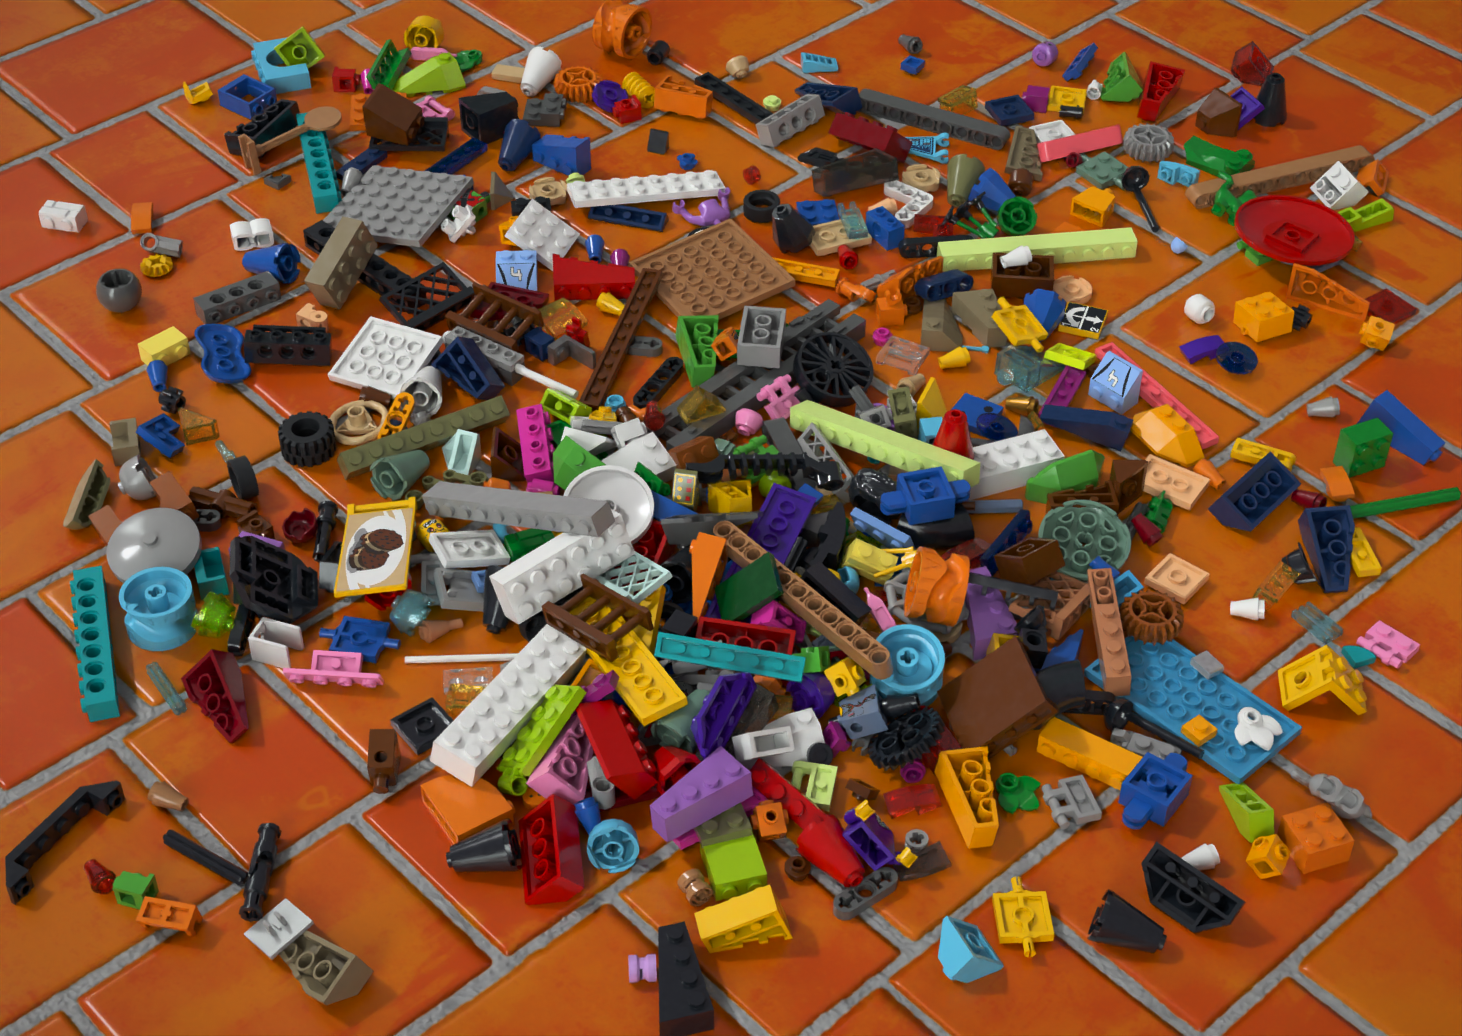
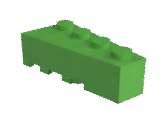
[675,315,719,388]

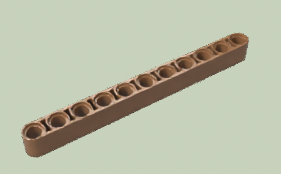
[1185,145,1375,209]
[713,521,894,680]

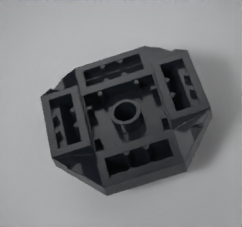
[229,536,318,624]

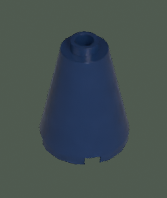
[498,119,541,171]

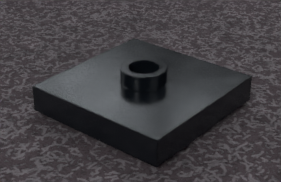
[390,697,454,755]

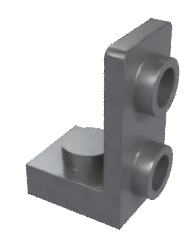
[547,335,596,370]

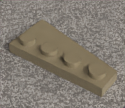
[1004,125,1043,181]

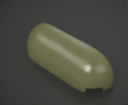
[63,459,110,530]

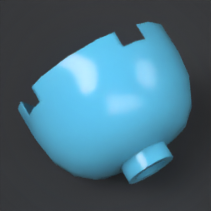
[587,819,640,873]

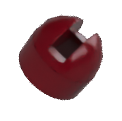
[1066,152,1083,168]

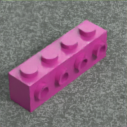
[516,404,555,483]

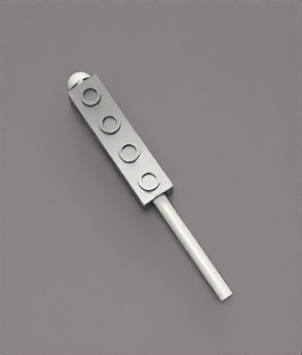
[442,326,579,399]

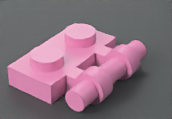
[756,374,800,419]
[1356,620,1420,669]

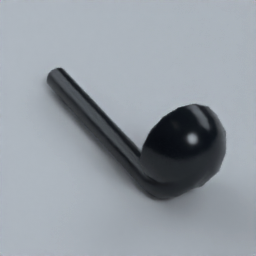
[1121,166,1159,232]
[1103,699,1204,759]

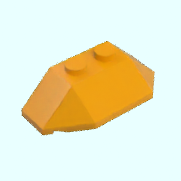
[1130,404,1205,468]

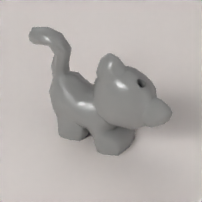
[1290,769,1372,819]

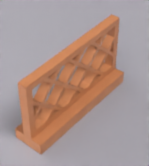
[1008,572,1090,640]

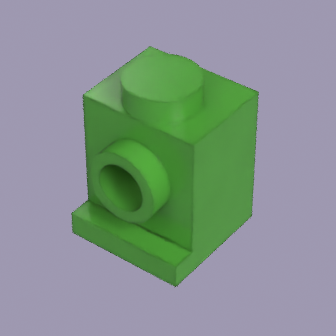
[792,646,831,673]
[113,871,159,910]

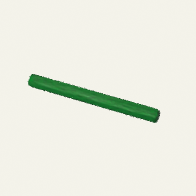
[1350,487,1461,519]

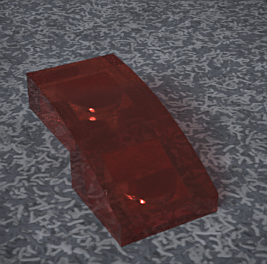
[883,784,942,819]

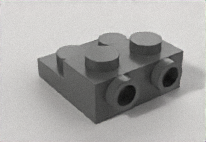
[523,93,567,127]

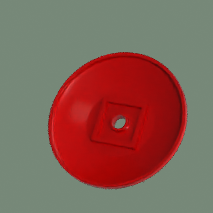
[1234,195,1355,266]

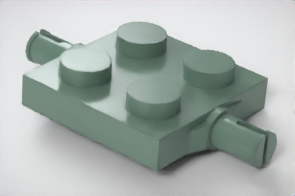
[1076,151,1129,190]

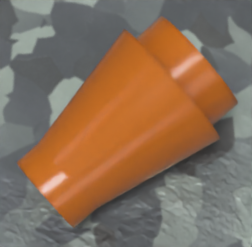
[1193,458,1226,490]

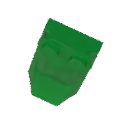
[1184,136,1255,177]

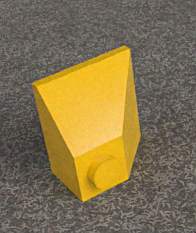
[916,377,947,434]

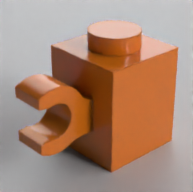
[876,288,908,327]

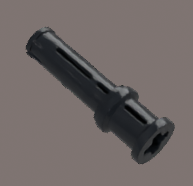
[312,501,338,562]

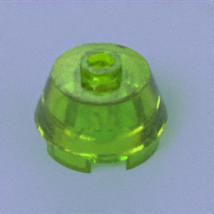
[191,591,236,639]

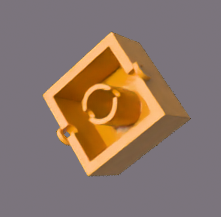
[1233,292,1294,342]

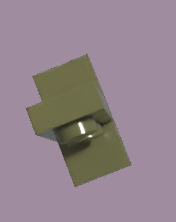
[887,387,918,440]

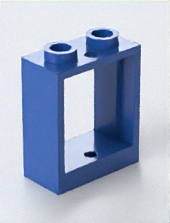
[218,74,277,120]

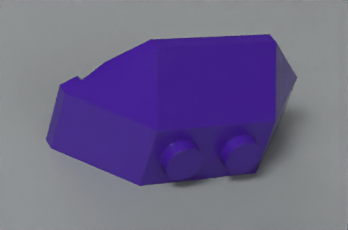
[691,672,757,760]

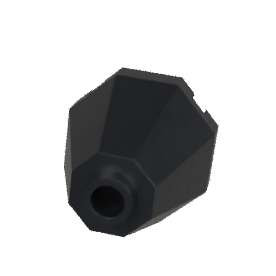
[772,204,815,253]

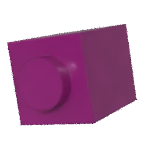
[1022,85,1050,113]

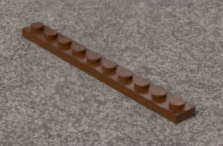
[579,268,663,411]

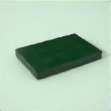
[714,552,784,622]

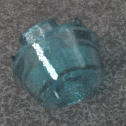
[389,589,435,637]

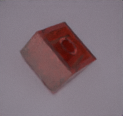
[1231,41,1274,86]

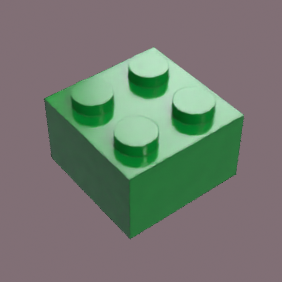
[1333,417,1393,478]

